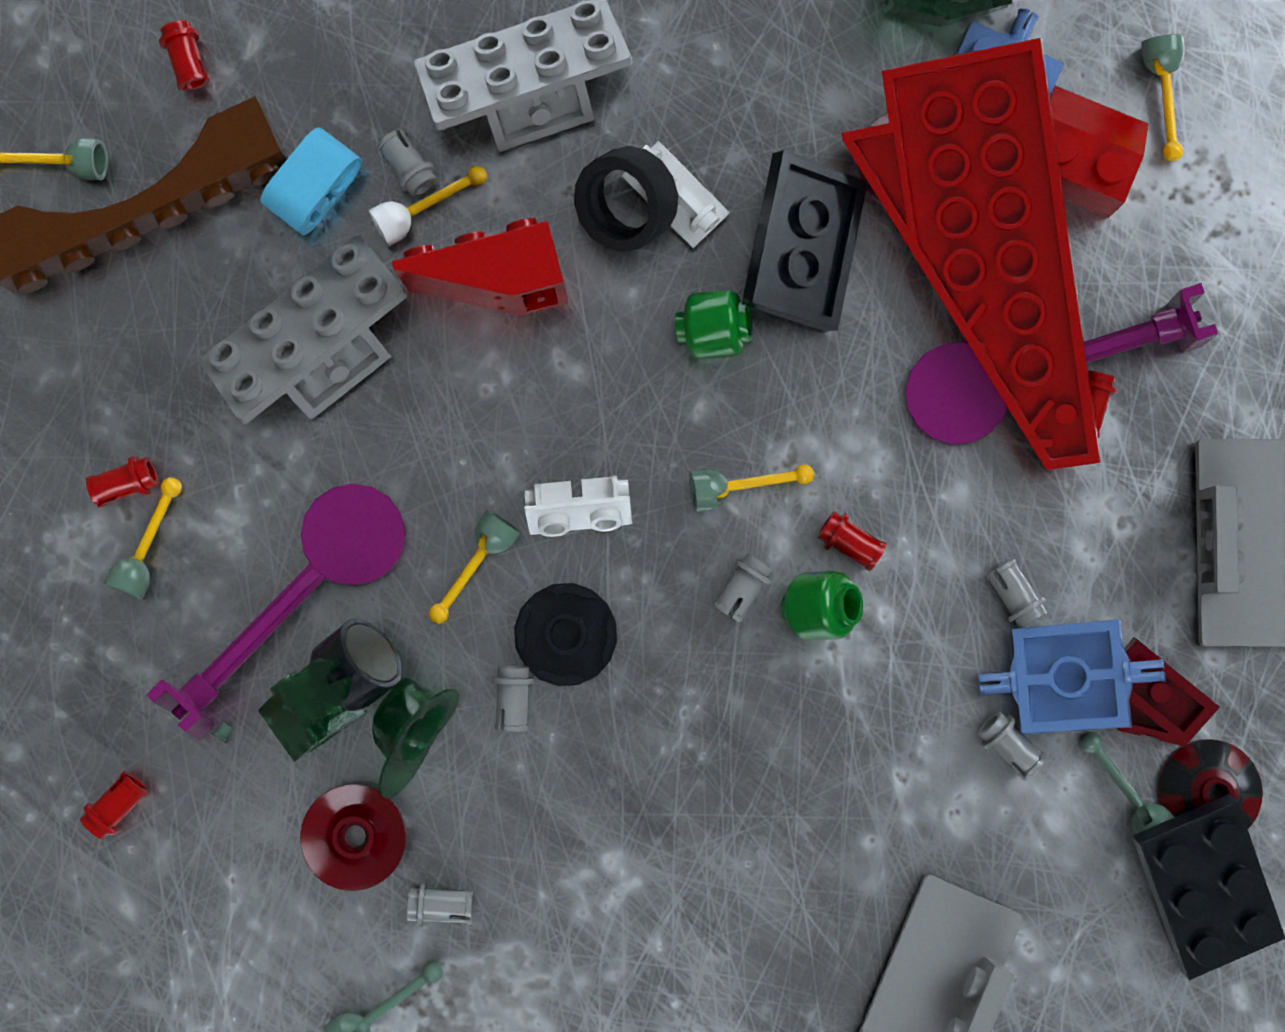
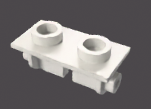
[622,141,730,248]
[525,475,632,537]

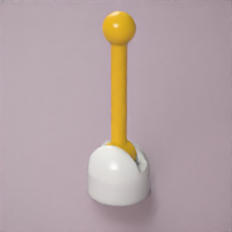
[368,166,487,247]

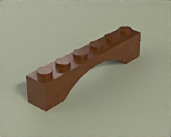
[0,96,288,294]

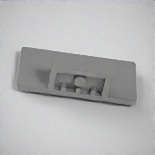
[414,0,633,152]
[199,235,408,424]
[1195,439,1285,647]
[859,874,1023,1032]

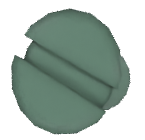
[210,722,233,744]

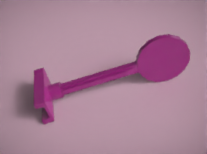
[906,283,1218,445]
[146,483,406,740]

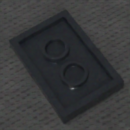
[741,150,868,332]
[1132,794,1285,980]

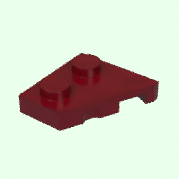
[1116,637,1220,747]

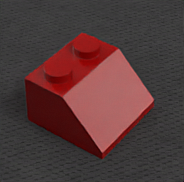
[1050,86,1149,218]

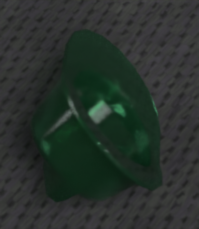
[372,677,459,799]

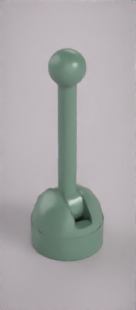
[1081,731,1174,834]
[324,962,443,1032]

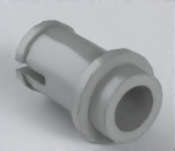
[378,128,438,197]
[713,553,773,623]
[986,559,1047,628]
[492,665,534,732]
[978,712,1046,779]
[407,883,473,927]

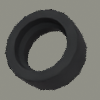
[574,146,678,252]

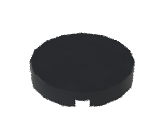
[514,583,618,686]

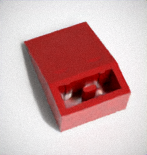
[391,218,569,316]

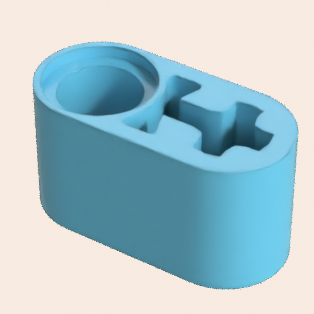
[260,127,362,235]

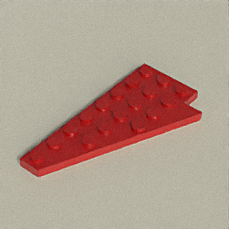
[841,38,1101,470]

